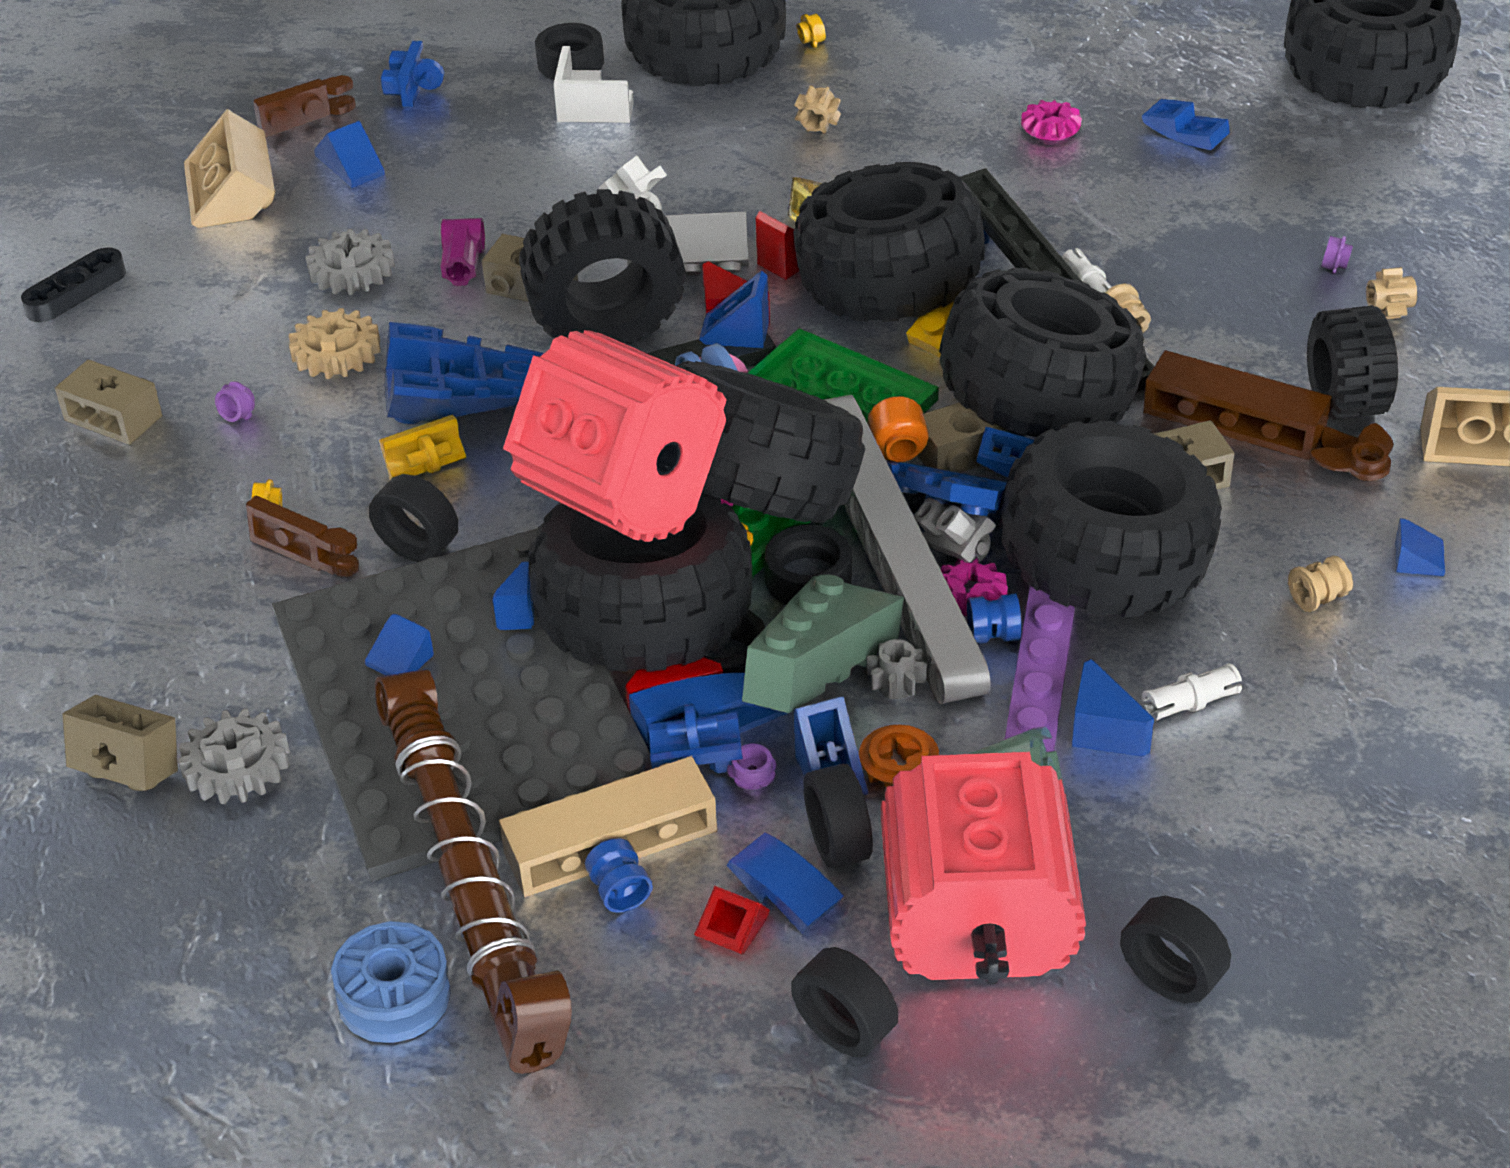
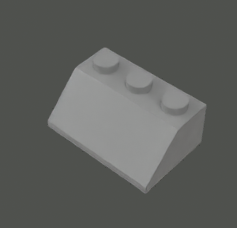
[627,212,749,275]

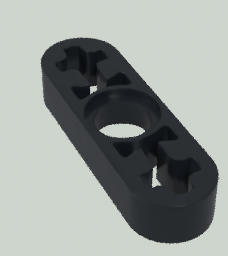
[21,247,126,322]

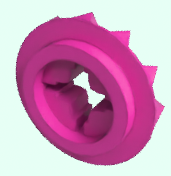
[1021,99,1082,141]
[941,557,1008,616]

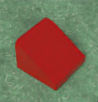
[694,886,770,955]

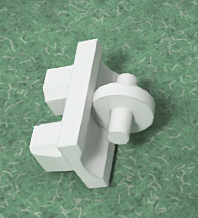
[598,155,667,211]

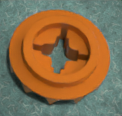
[859,724,939,788]

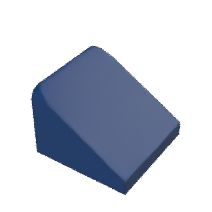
[1395,518,1445,576]
[493,562,535,630]
[365,614,434,675]

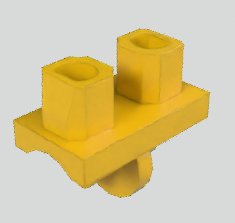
[379,415,467,480]

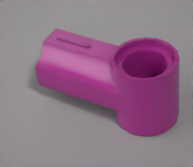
[441,218,485,286]

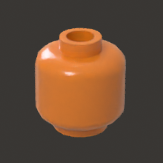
[867,396,929,462]

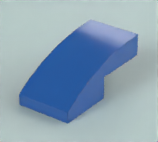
[1142,99,1230,150]
[726,832,844,934]

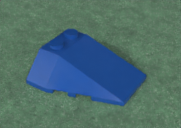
[384,322,544,424]

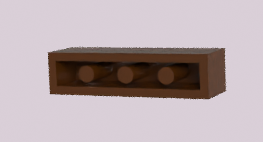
[1143,350,1332,461]

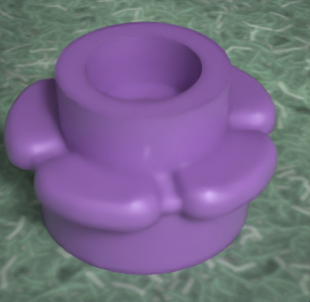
[1321,236,1353,274]
[215,381,255,422]
[727,744,777,790]

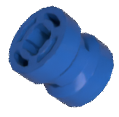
[967,594,1021,644]
[585,838,653,913]

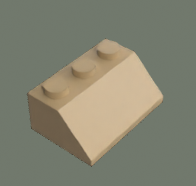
[184,109,275,228]
[1420,387,1510,466]

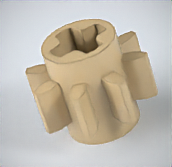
[795,85,841,134]
[1366,267,1417,319]

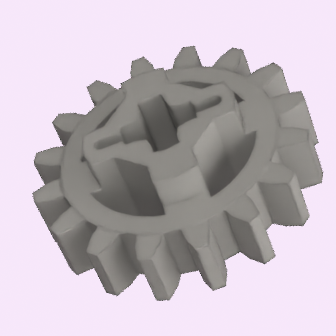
[306,229,395,295]
[178,708,290,804]

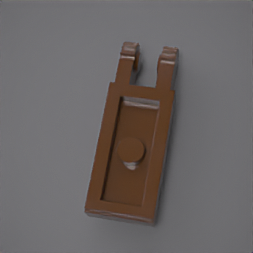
[253,75,356,137]
[246,495,359,578]

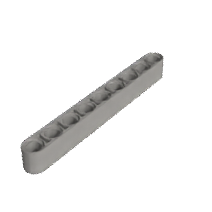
[823,395,991,704]

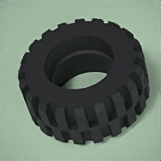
[519,189,686,345]

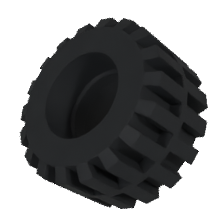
[1307,305,1398,420]

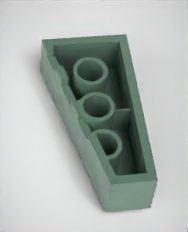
[742,574,904,713]

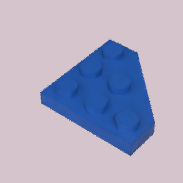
[886,460,1006,516]

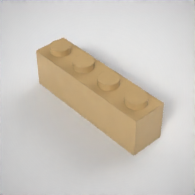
[499,756,717,898]

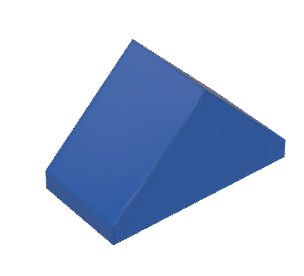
[314,120,385,188]
[699,270,769,348]
[1072,659,1154,757]
[794,696,869,795]

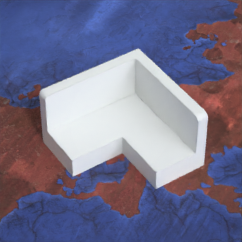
[553,46,634,123]

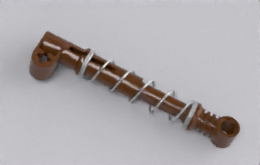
[375,669,572,1074]

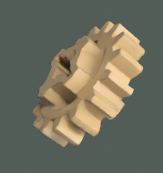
[289,308,381,379]

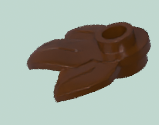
[1310,423,1394,481]

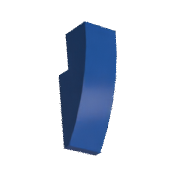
[629,673,789,753]

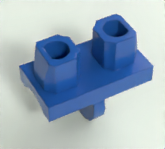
[381,41,445,107]
[648,704,743,773]

